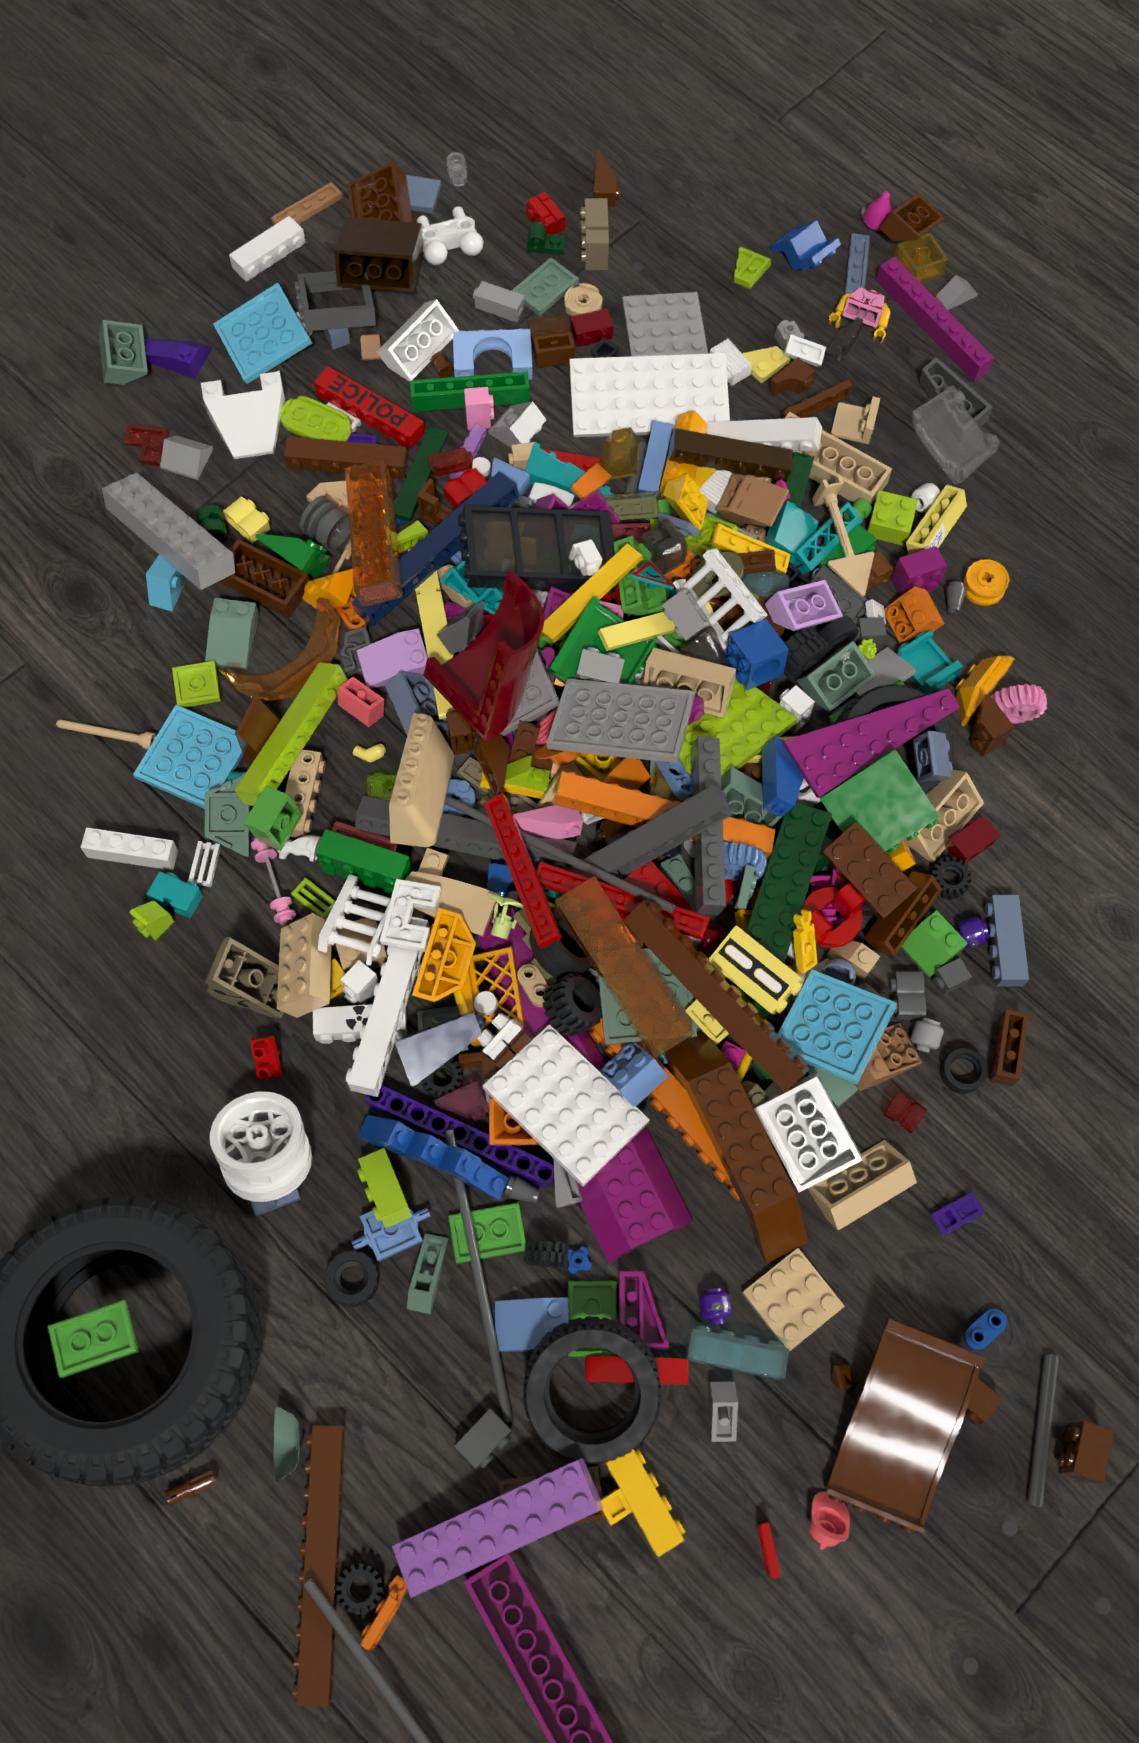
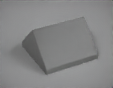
[160,435,213,480]

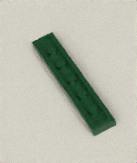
[391,426,448,522]

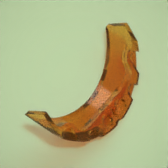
[219,597,340,701]

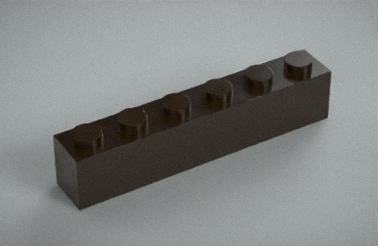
[669,428,793,481]

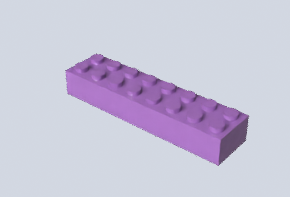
[392,1458,604,1598]

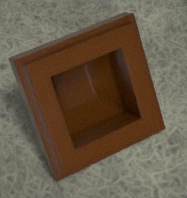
[831,1363,856,1391]

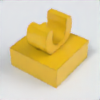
[600,1488,633,1525]

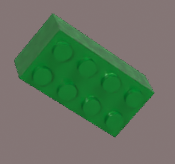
[315,829,412,895]

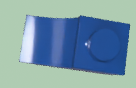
[487,862,538,896]

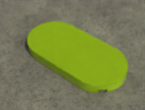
[281,396,352,441]

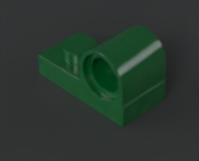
[527,222,565,255]

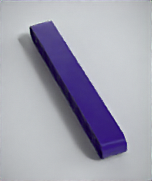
[365,1085,554,1187]

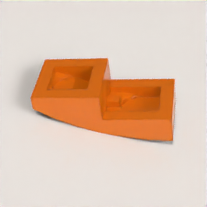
[570,463,612,499]

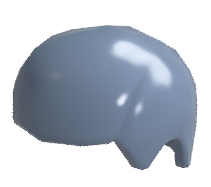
[822,958,856,985]

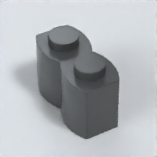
[889,972,926,1020]

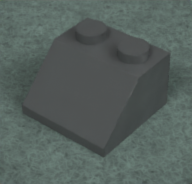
[437,600,485,655]

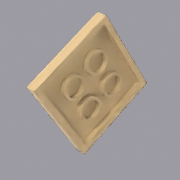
[742,1248,844,1352]

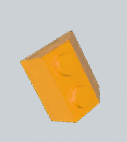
[302,568,359,612]

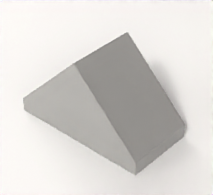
[935,275,977,310]

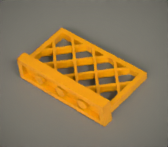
[462,947,525,1048]

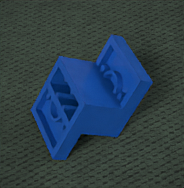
[770,220,841,271]

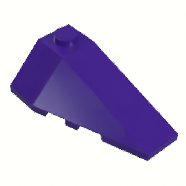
[144,338,212,379]

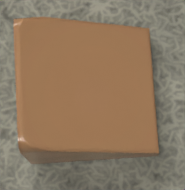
[360,334,381,360]

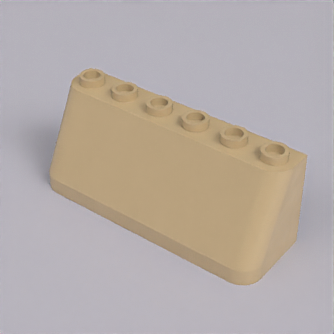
[389,713,455,847]

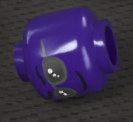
[956,917,989,949]
[699,1288,732,1325]

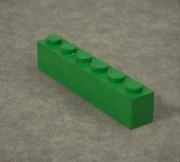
[410,372,530,412]

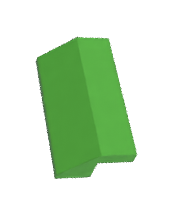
[614,536,669,616]

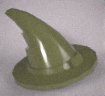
[691,551,759,601]

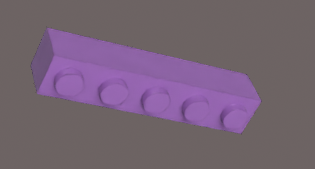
[449,424,487,480]

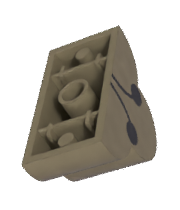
[205,937,284,1018]

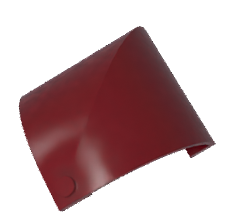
[423,572,544,742]

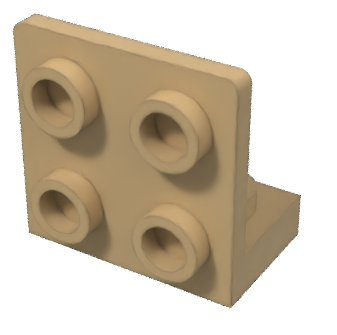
[831,397,880,444]

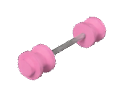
[251,837,296,925]

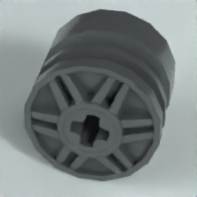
[299,496,354,551]

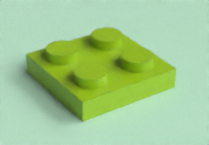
[172,661,221,708]

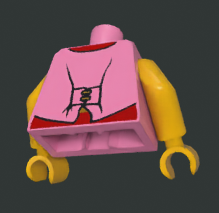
[829,288,890,344]

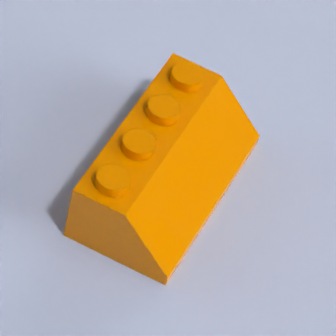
[659,410,708,499]

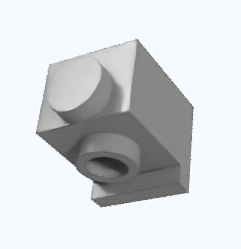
[775,320,804,352]

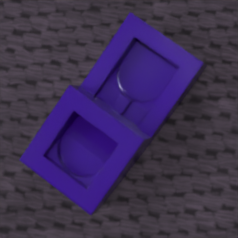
[931,1192,985,1236]

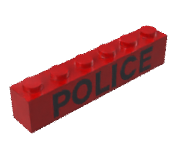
[314,366,425,449]

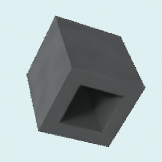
[855,617,887,646]
[932,958,972,995]

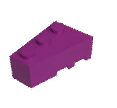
[618,1271,670,1350]

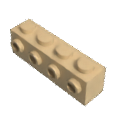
[285,750,326,838]

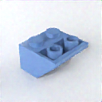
[599,1042,668,1107]

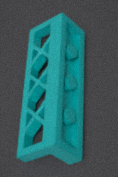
[794,502,862,574]

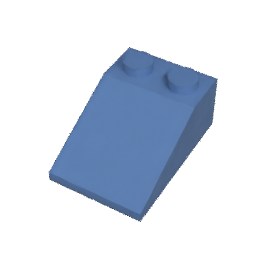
[495,1298,568,1352]

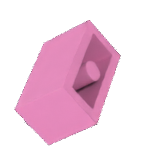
[464,387,494,430]

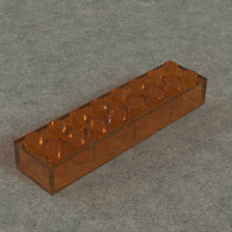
[345,459,402,607]
[554,876,695,1059]

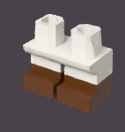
[477,1013,535,1069]

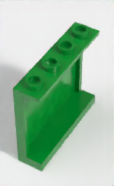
[547,596,658,685]
[820,749,940,853]

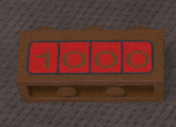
[990,1009,1029,1086]

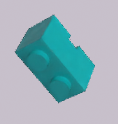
[147,871,203,919]

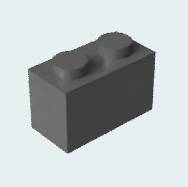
[454,1409,512,1469]

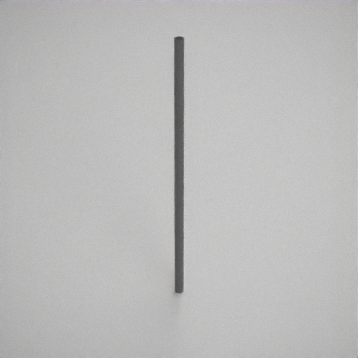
[445,796,676,913]
[444,1130,513,1423]
[303,1578,431,1743]

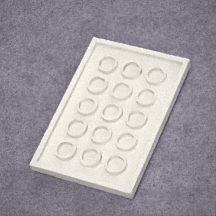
[483,1024,650,1187]

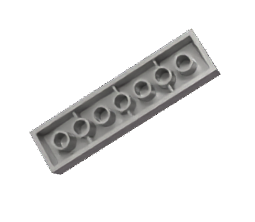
[102,473,235,590]

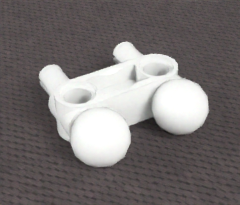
[417,207,483,265]

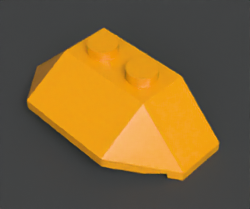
[955,656,1015,727]
[412,908,476,1002]

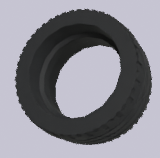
[529,907,597,979]

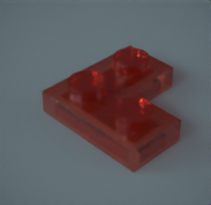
[124,424,169,466]

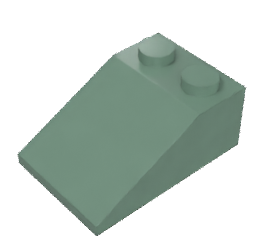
[205,598,260,670]

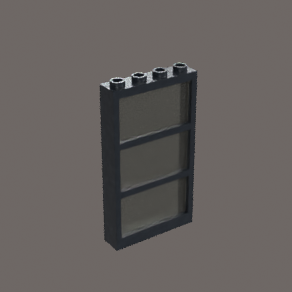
[458,505,619,592]

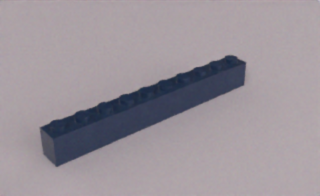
[352,472,519,627]

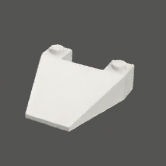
[201,371,285,459]

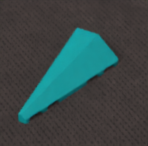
[525,442,613,496]
[440,553,504,615]

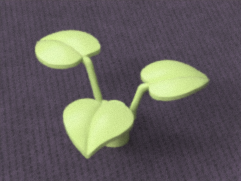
[474,885,561,939]

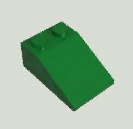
[255,534,332,578]

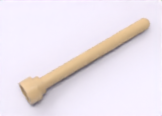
[56,720,156,749]

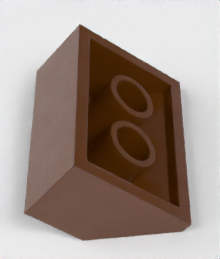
[880,193,945,241]

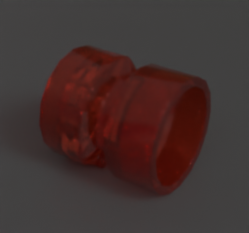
[883,1090,927,1134]

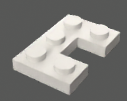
[380,879,441,952]

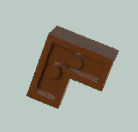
[417,479,455,527]

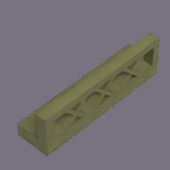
[580,491,661,520]

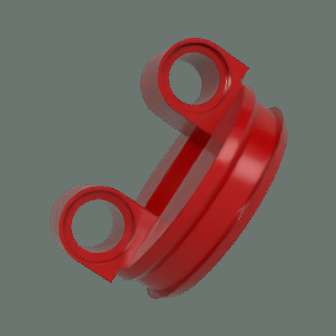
[800,883,866,948]

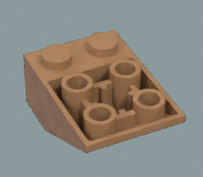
[715,474,789,527]
[857,1023,922,1091]

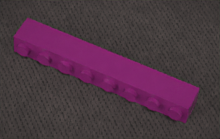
[876,257,994,381]

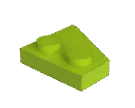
[734,247,771,289]

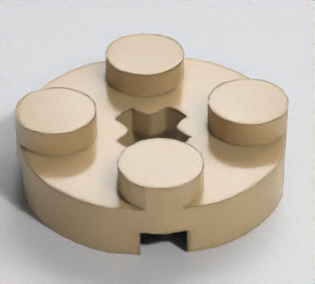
[564,283,602,316]

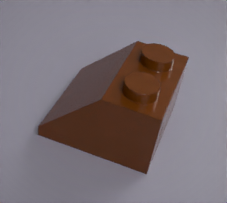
[970,693,1014,757]

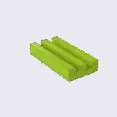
[291,877,336,920]

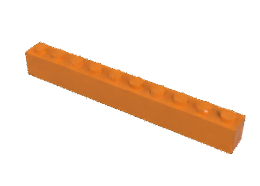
[552,771,776,858]
[590,1019,740,1201]

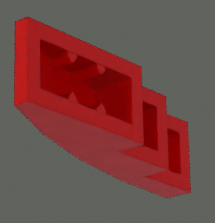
[585,1356,689,1385]

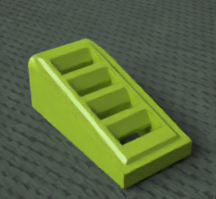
[386,521,428,556]

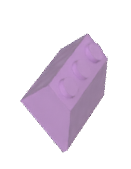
[765,580,843,631]

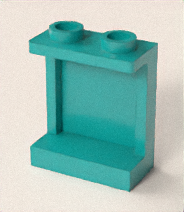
[897,630,963,695]

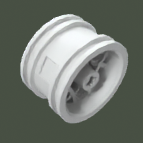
[210,1092,312,1202]

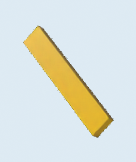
[542,544,643,643]

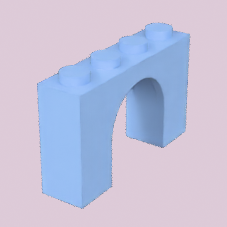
[453,329,532,380]

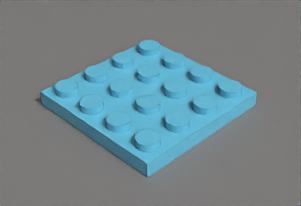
[213,283,312,384]
[133,705,244,809]
[777,970,897,1085]

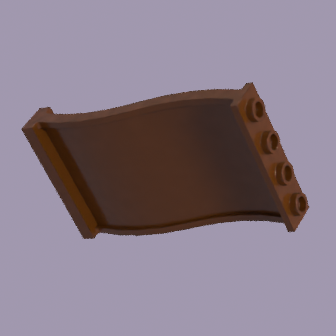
[824,1316,985,1534]

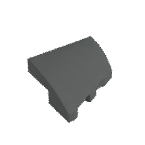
[340,626,372,676]

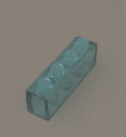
[686,1325,789,1381]

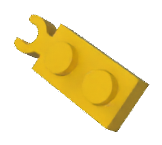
[793,909,818,973]

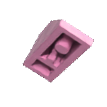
[513,805,583,839]

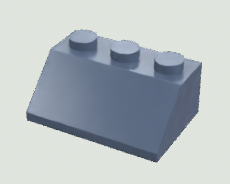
[385,671,448,735]

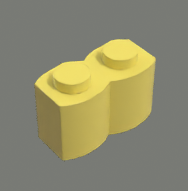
[223,497,270,544]

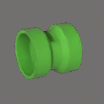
[844,498,872,525]

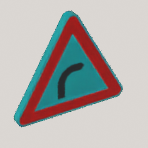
[630,561,675,590]

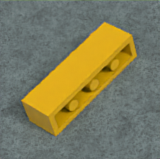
[605,1449,685,1557]

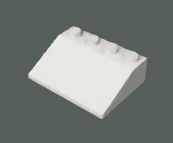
[754,1072,862,1192]

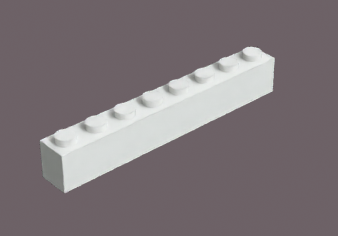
[346,917,431,1097]

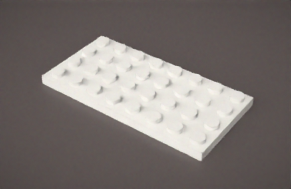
[569,353,730,437]

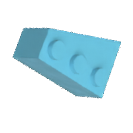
[146,555,187,611]

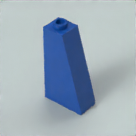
[762,736,804,817]

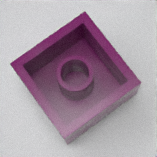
[891,546,947,597]

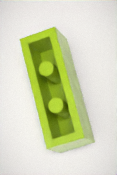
[357,1148,412,1228]

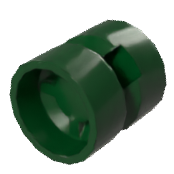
[197,505,227,542]

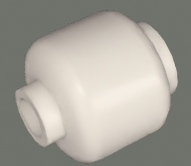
[911,483,941,513]

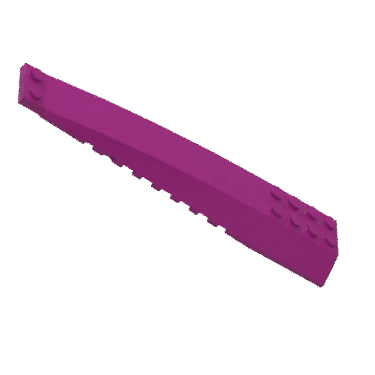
[475,908,693,1264]

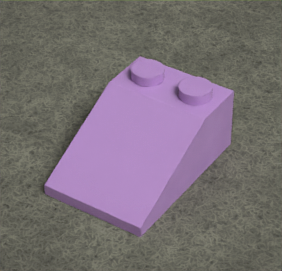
[356,629,427,689]

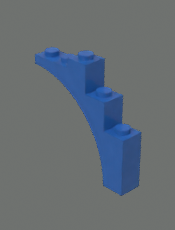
[357,1115,509,1200]

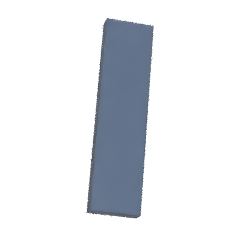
[845,233,870,294]

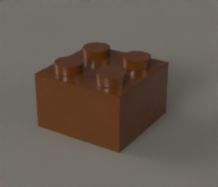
[1058,1421,1114,1483]

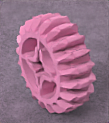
[991,684,1047,724]

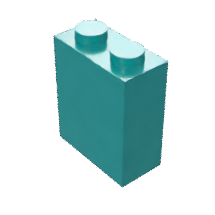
[764,501,819,567]

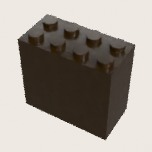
[335,217,423,293]

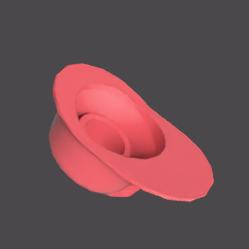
[809,1492,850,1550]

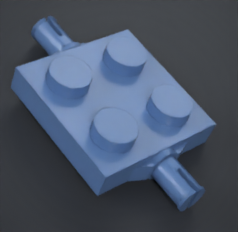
[351,1207,431,1262]

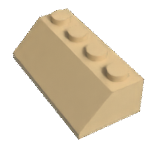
[643,648,736,718]
[904,770,984,863]
[808,1140,917,1230]

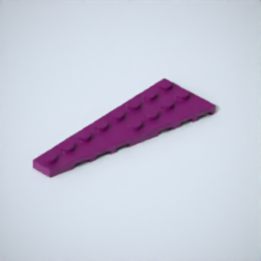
[782,689,960,798]

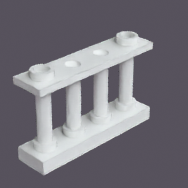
[673,549,768,650]
[318,874,391,966]

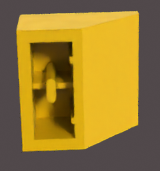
[663,473,709,530]

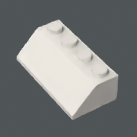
[377,299,459,381]

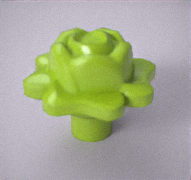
[857,638,877,660]

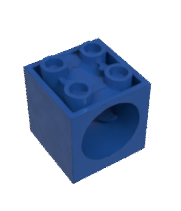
[725,619,789,691]

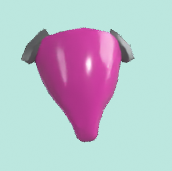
[860,191,893,233]

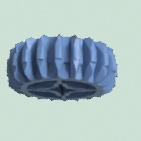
[724,842,767,882]

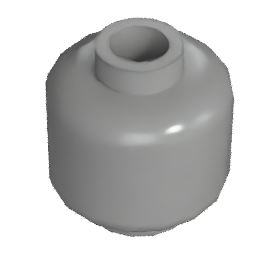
[911,1018,944,1053]

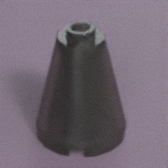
[678,626,731,667]

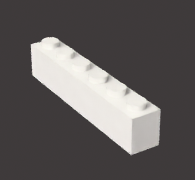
[706,417,822,452]

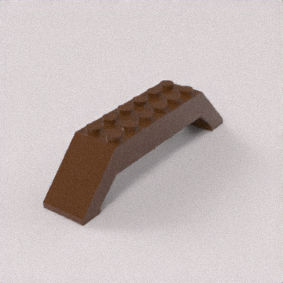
[661,1030,809,1264]

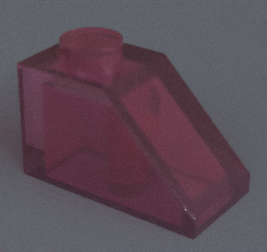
[434,1081,489,1121]

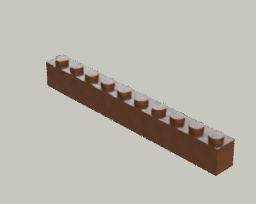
[623,899,809,1092]
[293,1426,345,1706]

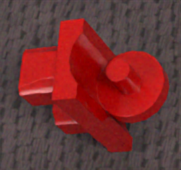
[250,1036,282,1080]

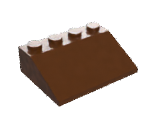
[347,161,413,222]

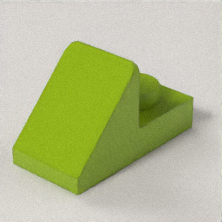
[505,756,550,792]

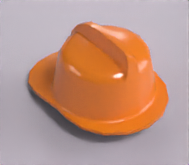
[534,745,581,766]

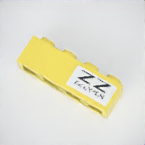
[906,485,967,555]

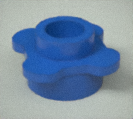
[568,1247,591,1274]

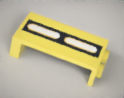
[709,925,803,1015]

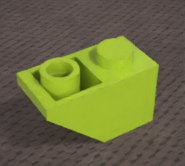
[129,901,174,941]

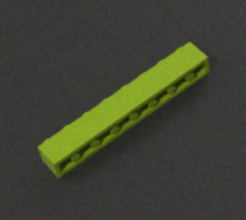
[235,663,348,806]

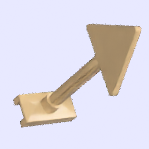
[812,476,874,597]

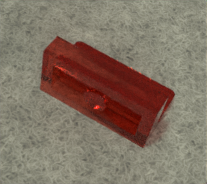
[427,447,473,478]

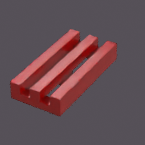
[757,1522,781,1579]

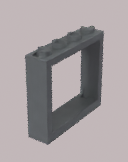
[295,268,376,331]

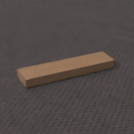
[271,182,343,225]

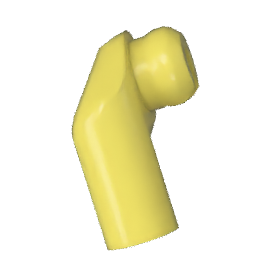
[353,744,386,762]

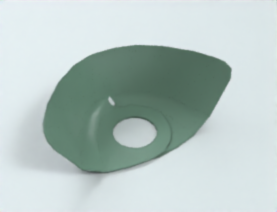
[273,1407,299,1482]

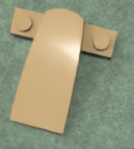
[405,848,499,937]

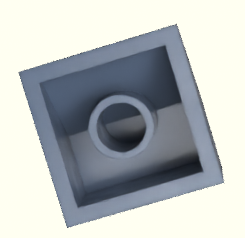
[913,731,953,783]

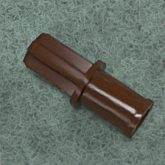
[165,1470,217,1506]

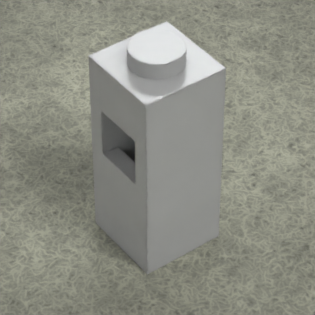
[473,281,524,322]

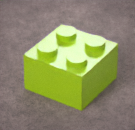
[867,490,918,546]

